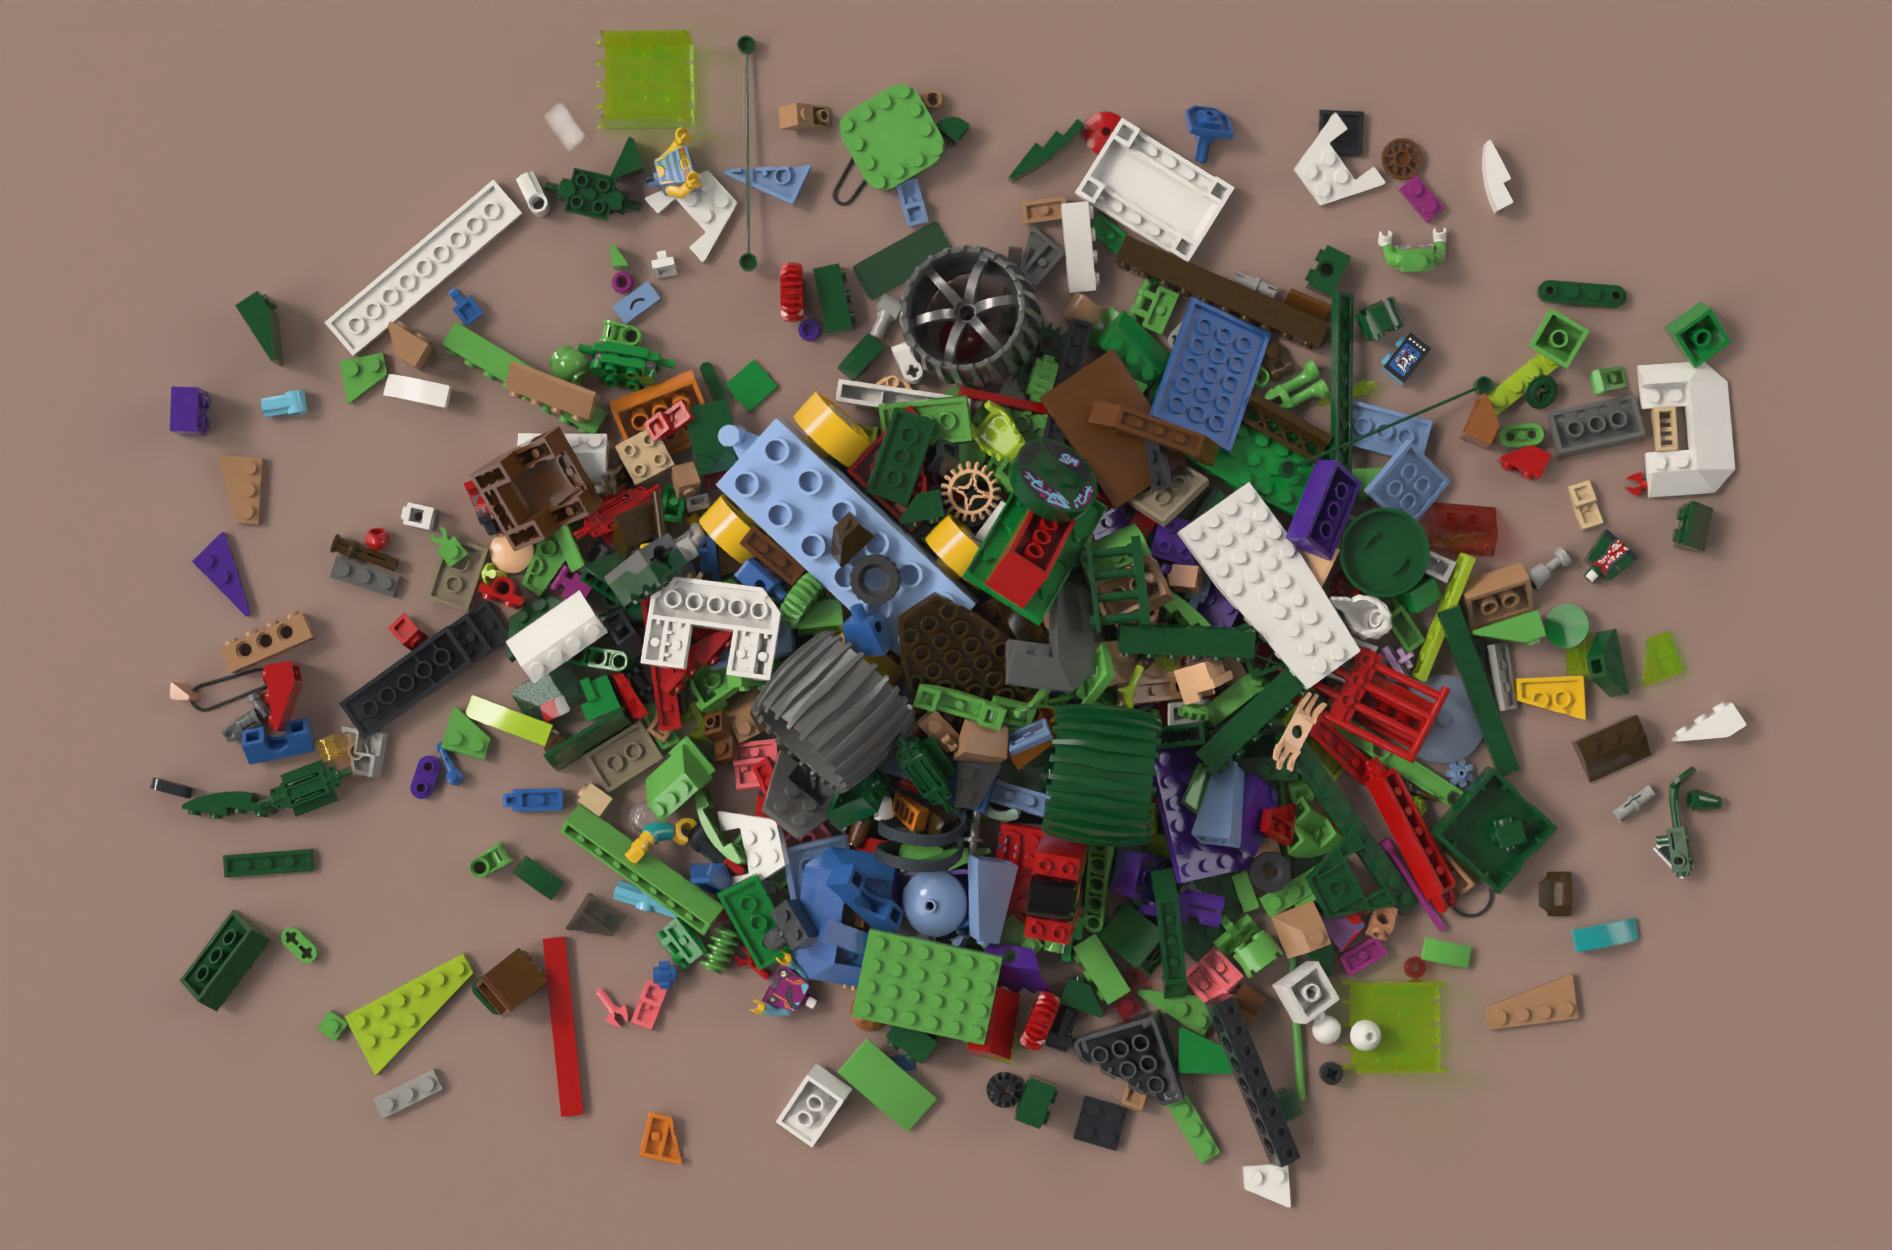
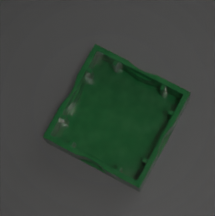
[1430,766,1558,894]

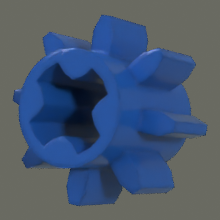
[653,961,677,989]

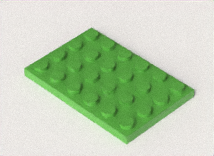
[851,928,1003,1045]

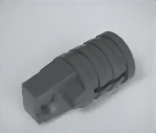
[222,708,265,742]

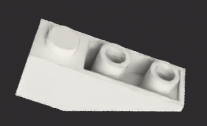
[1672,701,1747,742]

